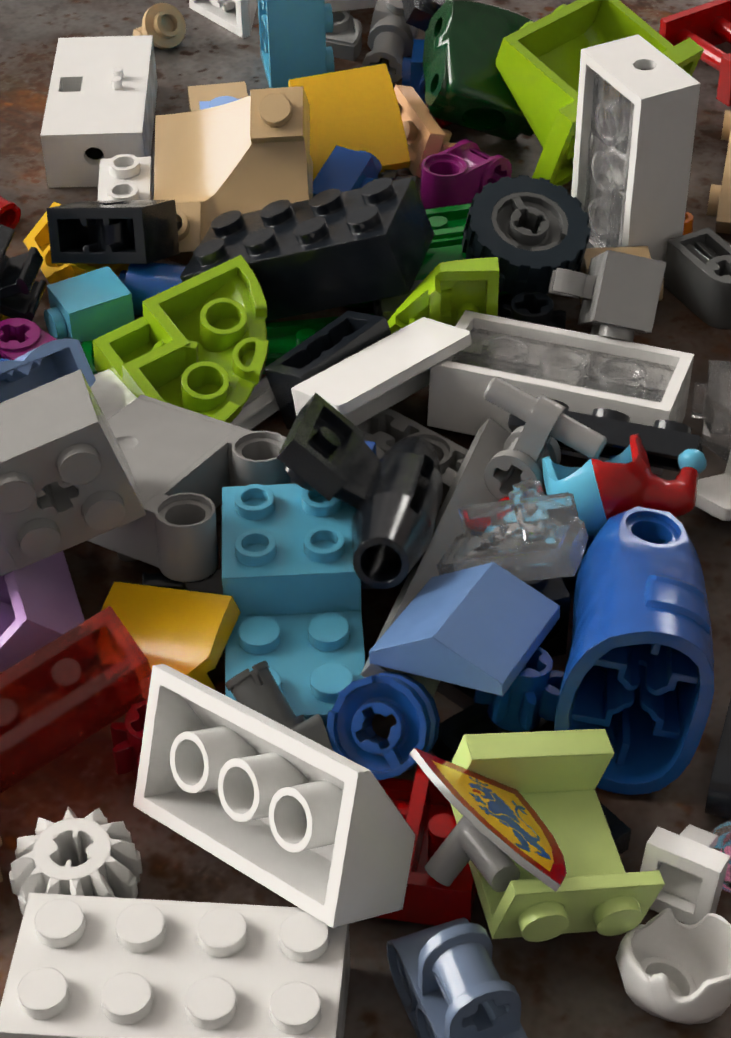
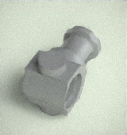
[362,0,419,83]

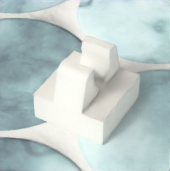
[640,824,730,925]

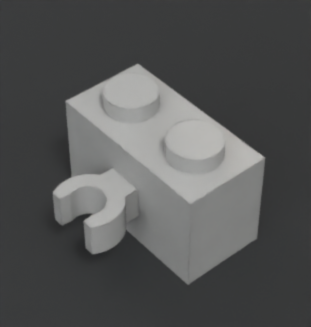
[548,250,667,342]

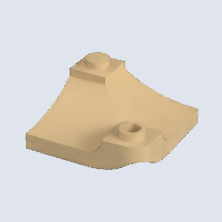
[153,86,313,264]

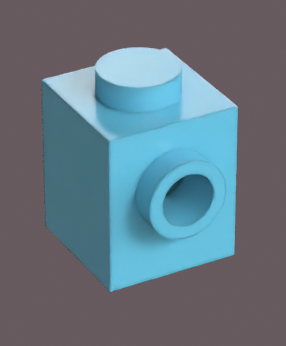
[44,266,135,342]

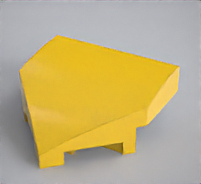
[91,581,241,713]

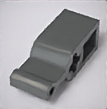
[663,227,731,329]

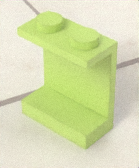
[450,729,665,942]

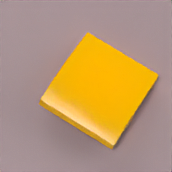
[288,63,410,181]

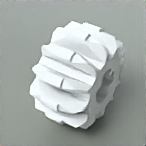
[9,806,143,915]

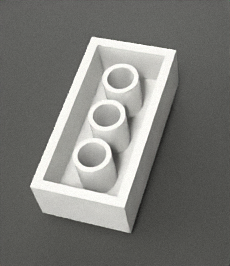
[0,893,350,1038]

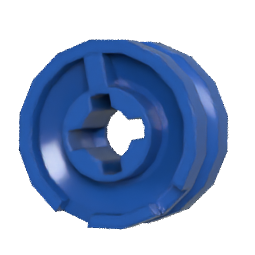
[326,671,440,780]

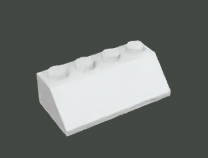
[133,664,415,928]

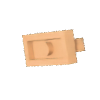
[394,84,457,178]

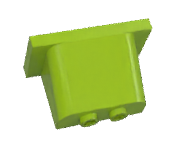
[495,0,704,186]

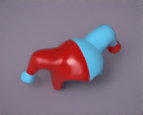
[495,433,707,557]

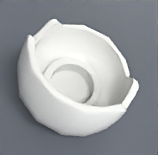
[616,908,731,1025]

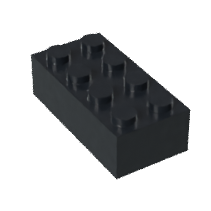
[180,177,434,321]

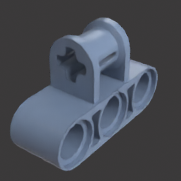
[386,917,528,1038]

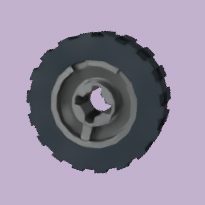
[462,175,591,296]

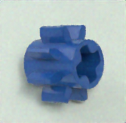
[474,647,564,732]

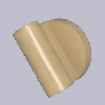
[133,3,186,49]

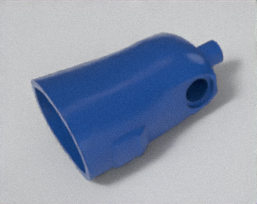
[554,506,714,795]

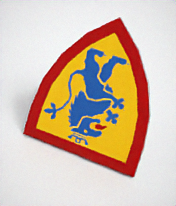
[410,748,567,892]

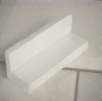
[291,317,472,426]

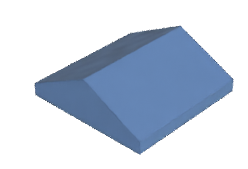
[369,562,560,696]

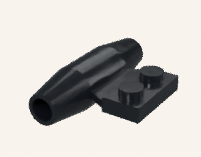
[277,393,443,589]

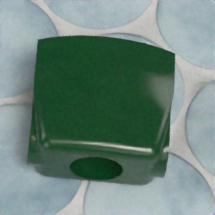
[423,0,534,140]

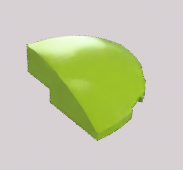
[93,255,269,423]

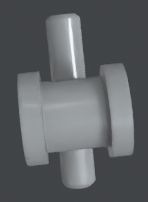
[484,377,607,506]

